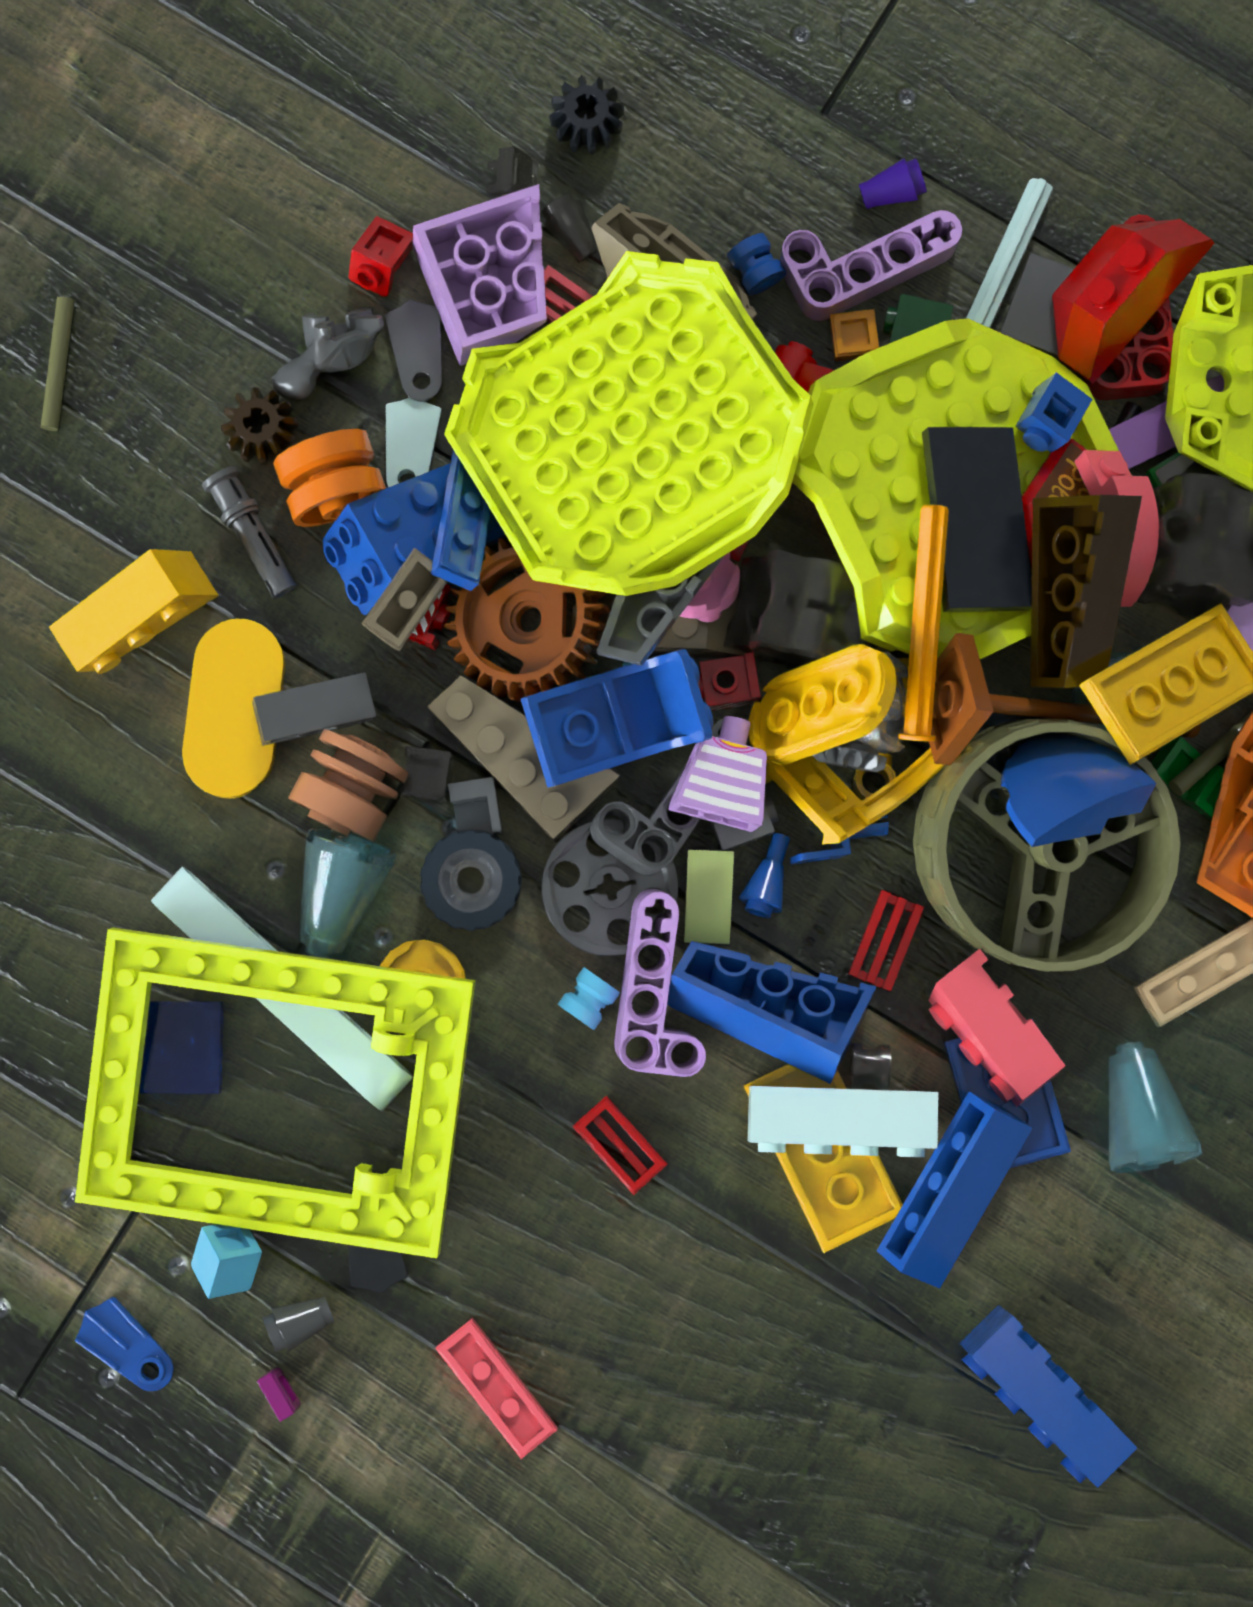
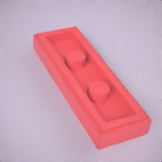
[435,1317,558,1459]

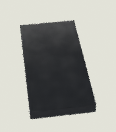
[922,427,1032,612]

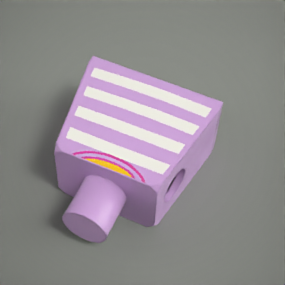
[668,716,767,832]

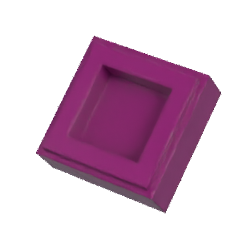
[256,1366,301,1422]

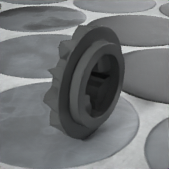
[812,742,887,773]

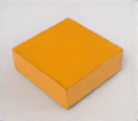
[829,309,879,361]

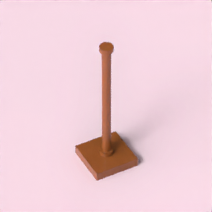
[929,633,1201,765]

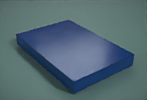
[943,1018,1071,1168]

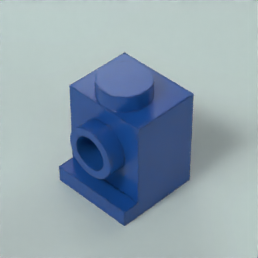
[1015,372,1093,453]

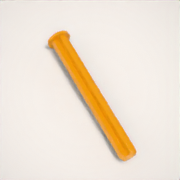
[898,505,949,741]

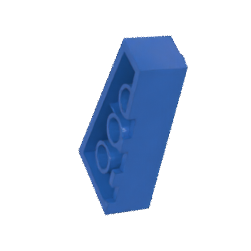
[667,941,877,1084]
[959,1305,1137,1488]

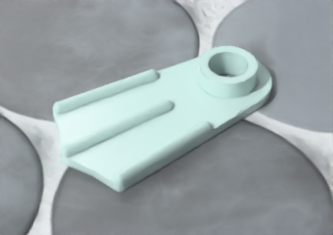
[386,398,442,488]

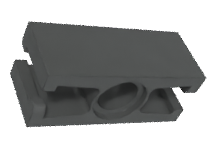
[252,672,376,746]

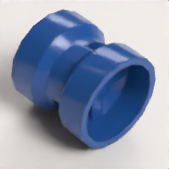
[727,233,787,296]

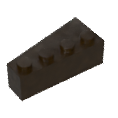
[1031,495,1142,688]

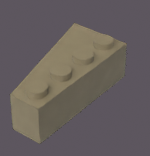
[427,675,620,843]

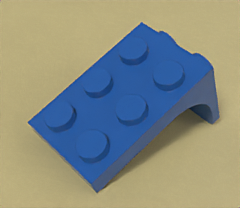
[323,463,507,615]
[520,649,713,787]

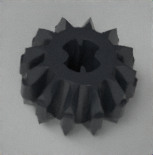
[549,75,624,155]

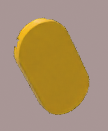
[182,619,286,799]
[748,644,896,765]

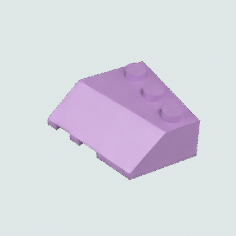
[412,184,547,366]

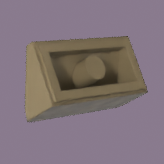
[361,548,448,651]

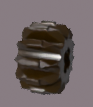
[221,387,299,465]

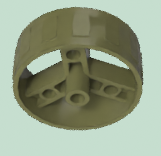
[913,718,1181,972]

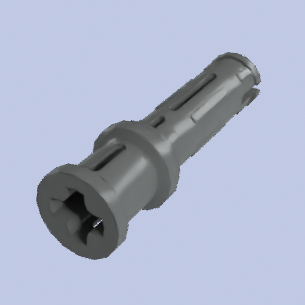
[202,466,298,599]

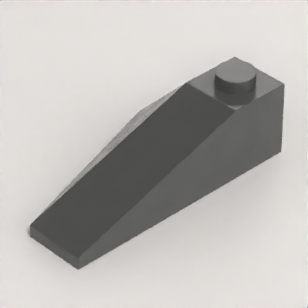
[596,555,725,666]

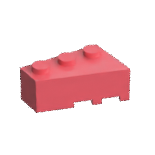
[928,949,1066,1107]

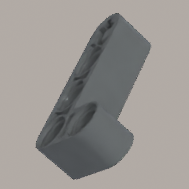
[590,719,750,875]

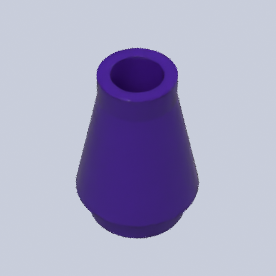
[858,158,927,209]

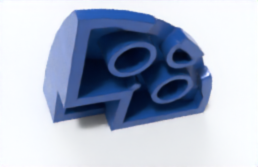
[1001,733,1157,847]

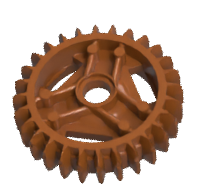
[444,538,611,702]

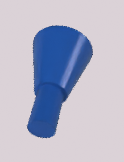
[739,833,790,918]

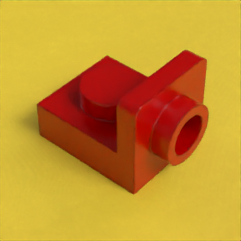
[348,216,413,297]

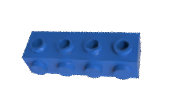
[876,1091,1033,1289]

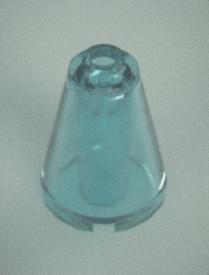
[299,827,397,959]
[1108,1042,1203,1173]

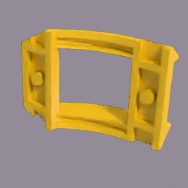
[765,658,945,844]

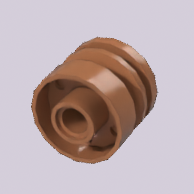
[288,729,410,842]

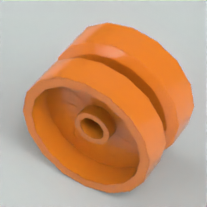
[273,429,386,527]

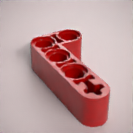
[1084,214,1174,400]

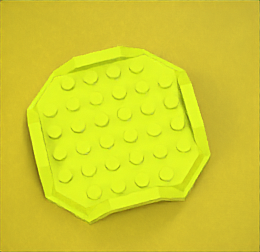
[444,251,814,596]
[792,318,1119,660]

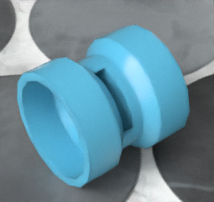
[557,967,620,1030]

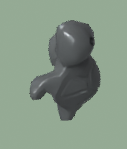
[272,307,384,400]

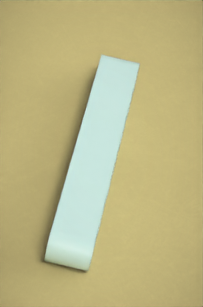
[151,866,413,1112]

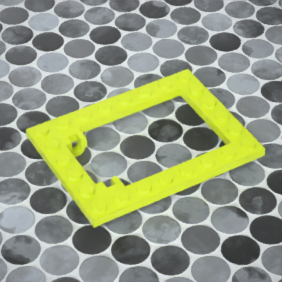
[75,927,476,1258]

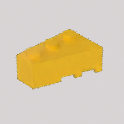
[49,549,219,674]

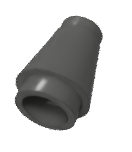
[262,1296,335,1352]

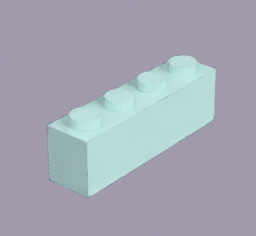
[748,1086,938,1157]

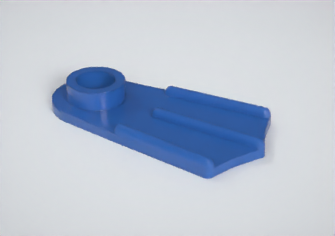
[75,1296,174,1391]

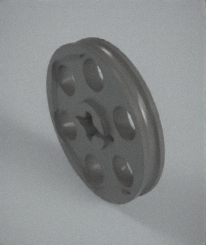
[541,819,678,956]

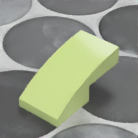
[684,850,734,944]

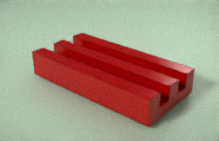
[847,890,924,992]
[572,1095,668,1195]

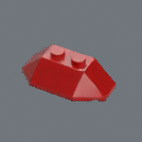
[1052,219,1215,384]

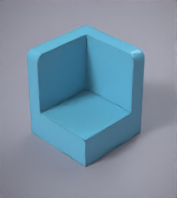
[191,1224,262,1299]

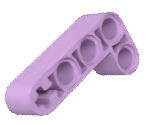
[780,210,962,321]
[614,889,706,1077]

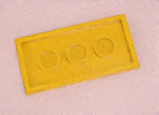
[1079,603,1253,765]
[743,1064,903,1253]

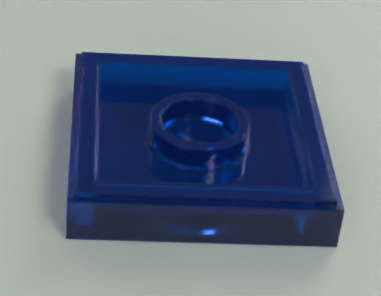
[139,1001,223,1094]

